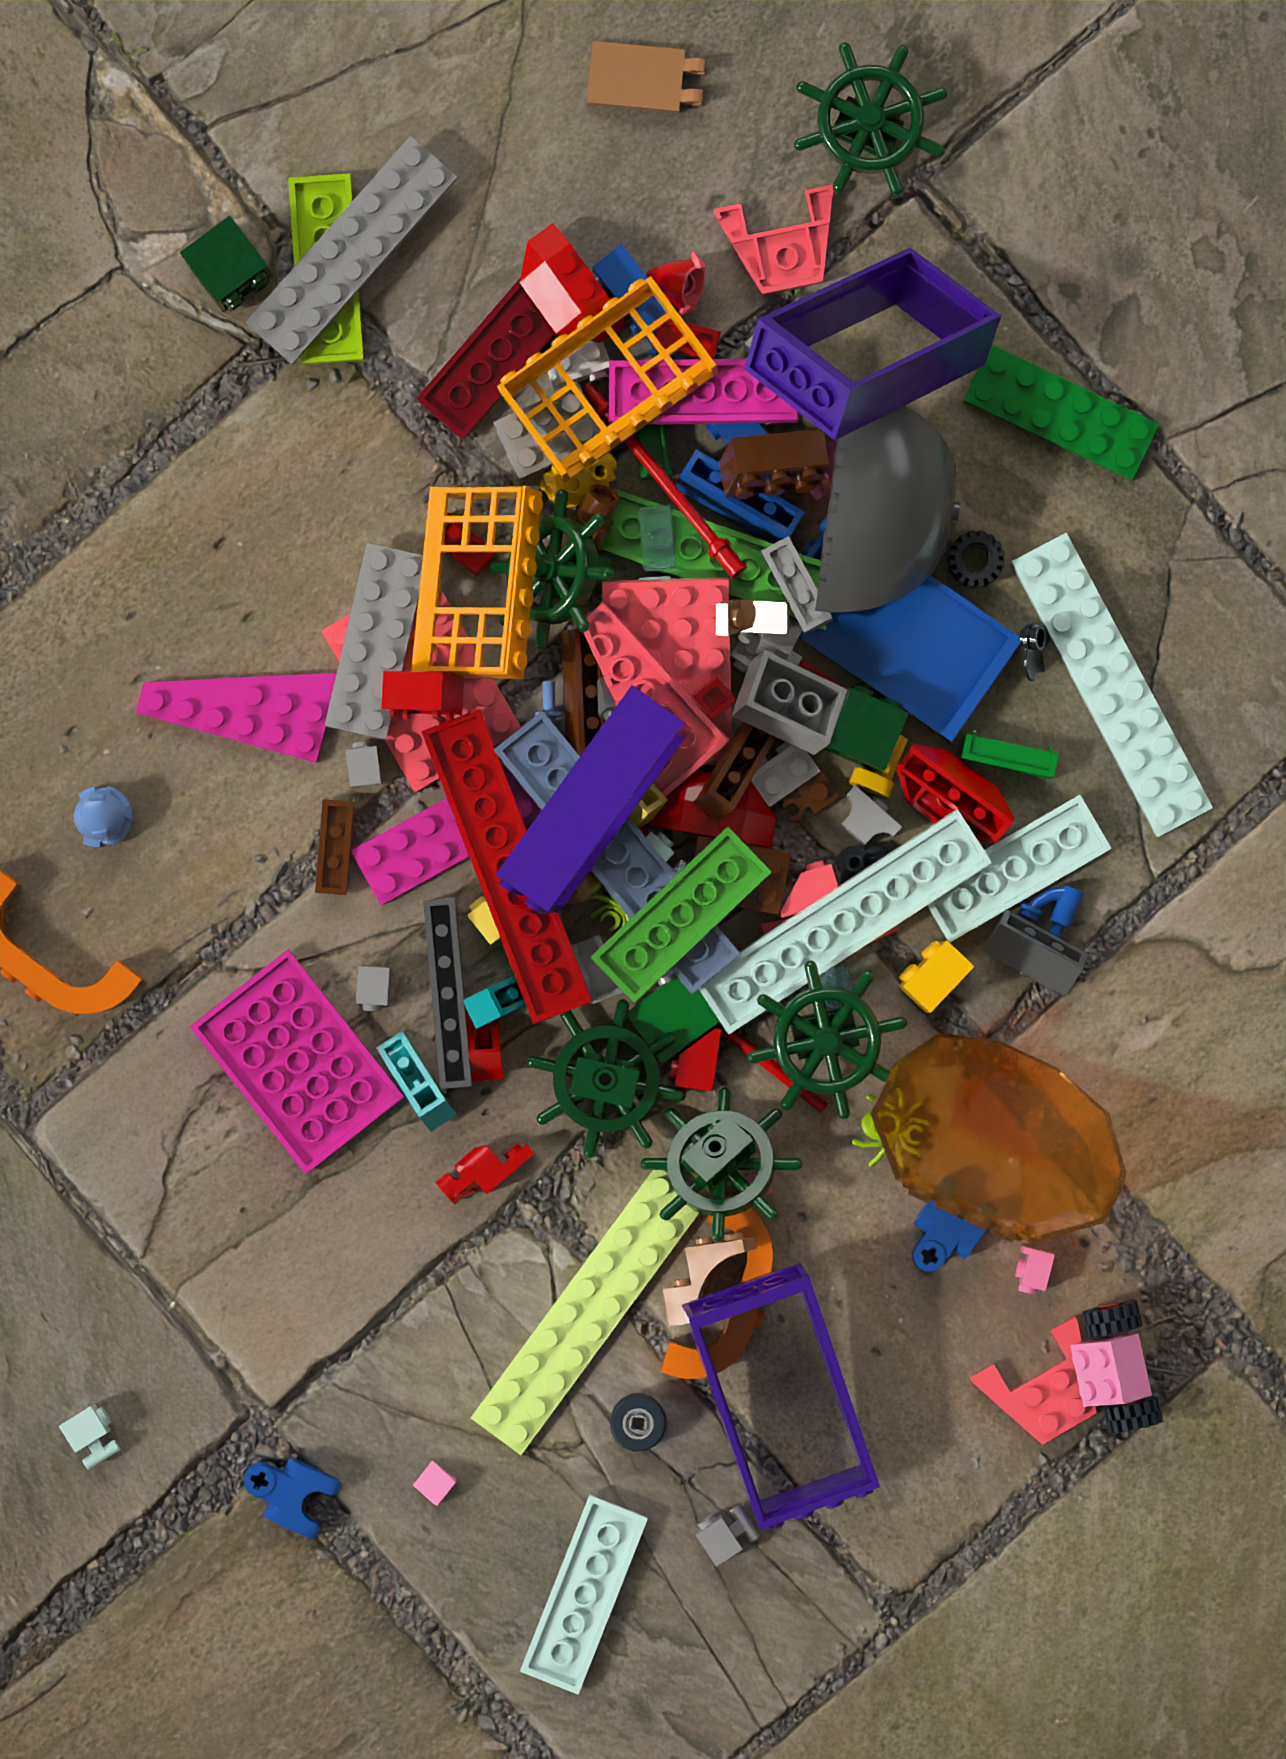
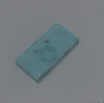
[639,505,676,572]

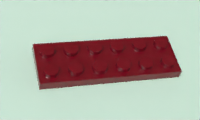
[416,277,555,441]

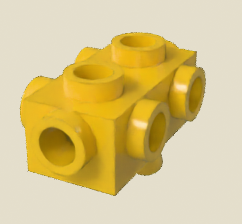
[540,452,617,507]

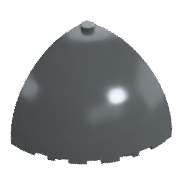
[815,406,960,612]

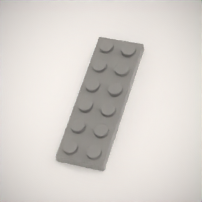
[325,543,423,740]

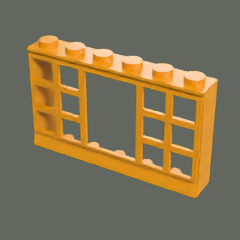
[497,276,719,483]
[411,486,543,679]

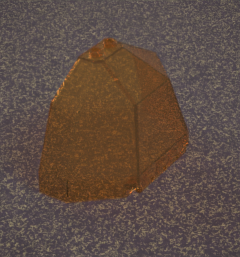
[870,1033,1126,1243]

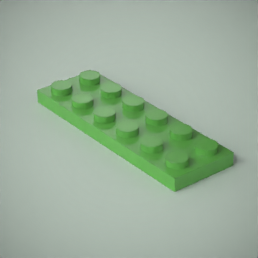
[590,827,772,1003]

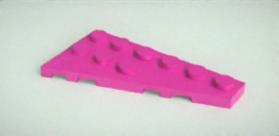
[135,673,337,763]

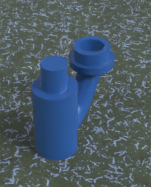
[1020,885,1084,938]

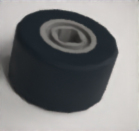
[610,1393,666,1452]

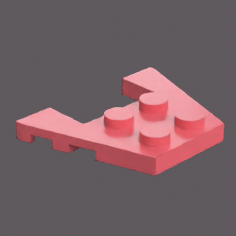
[714,184,833,296]
[969,1316,1097,1445]

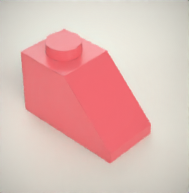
[779,860,838,918]

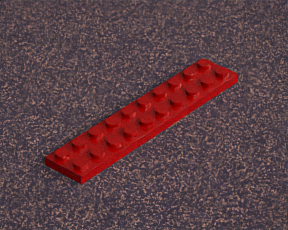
[421,709,593,1025]

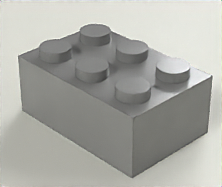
[493,384,601,483]
[731,650,847,755]

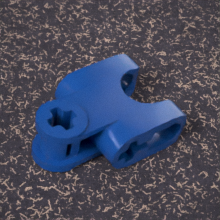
[912,1176,997,1272]
[244,1458,343,1539]

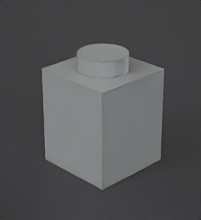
[345,741,383,789]
[356,966,391,1011]

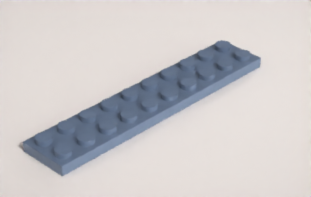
[494,711,741,995]

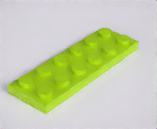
[288,173,364,365]

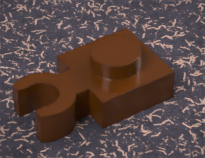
[781,771,840,822]

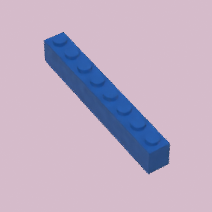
[592,244,767,451]

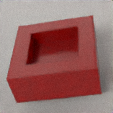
[692,675,737,720]

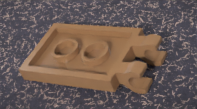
[586,41,706,113]

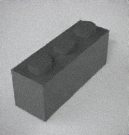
[983,909,1088,997]

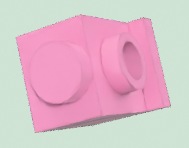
[1015,1245,1055,1295]

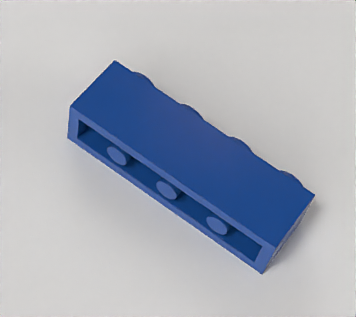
[676,449,805,544]

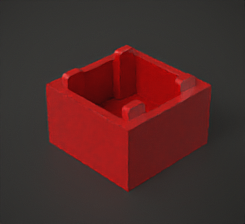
[381,671,464,721]

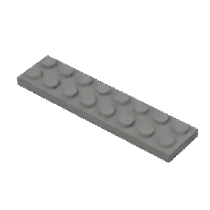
[245,136,458,365]

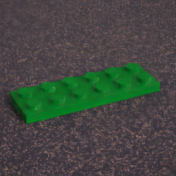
[963,345,1159,481]

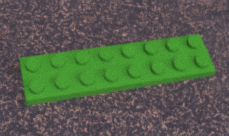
[599,488,833,630]

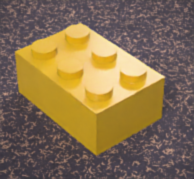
[898,940,975,1013]

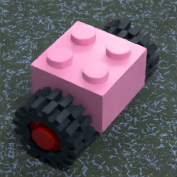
[1070,1300,1163,1433]

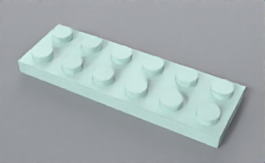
[927,795,1112,943]
[520,1494,648,1694]

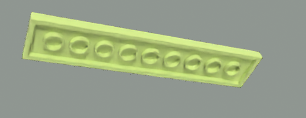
[471,1170,699,1455]

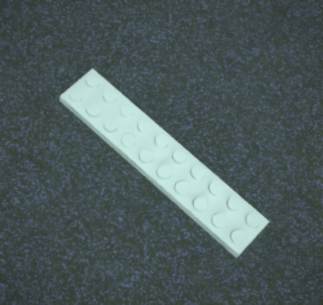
[1010,533,1213,837]
[699,809,992,1034]

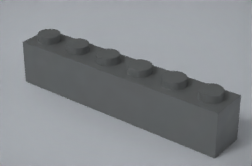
[423,898,473,1089]

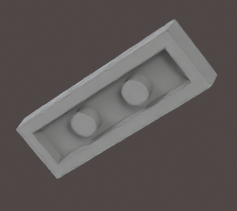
[761,536,833,635]

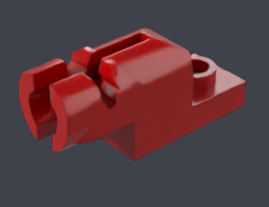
[435,1143,535,1205]

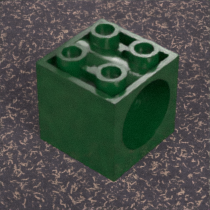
[179,215,273,312]
[823,685,909,771]

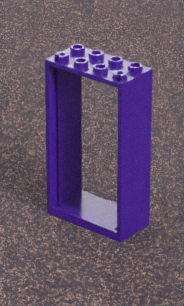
[744,247,1001,440]
[496,685,692,914]
[682,1263,880,1530]

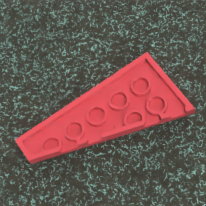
[584,601,729,797]

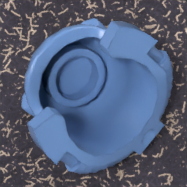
[73,786,133,848]

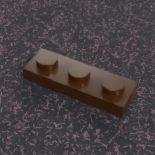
[315,799,355,895]

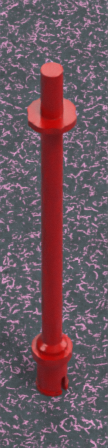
[582,382,747,579]

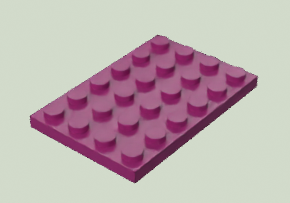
[189,949,405,1174]

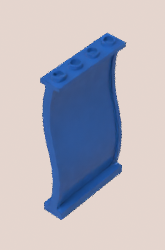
[791,516,1020,743]

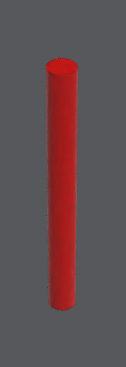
[723,1030,829,1113]

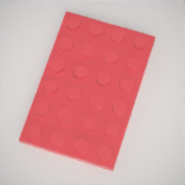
[602,577,732,765]
[321,588,521,793]

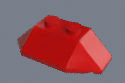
[520,223,625,343]
[895,744,1015,843]
[648,771,776,849]

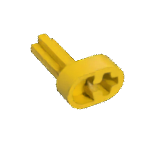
[849,735,908,799]

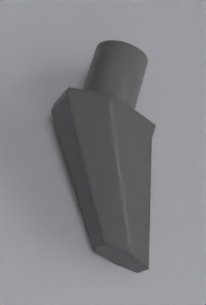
[597,678,616,721]

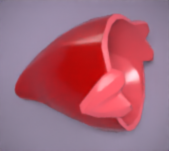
[645,251,706,316]

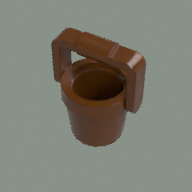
[572,484,619,554]

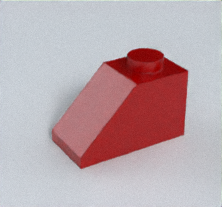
[466,1011,504,1082]
[669,1028,721,1092]

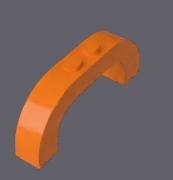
[0,869,145,1014]
[661,1194,773,1379]

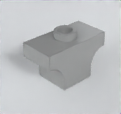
[841,785,902,846]

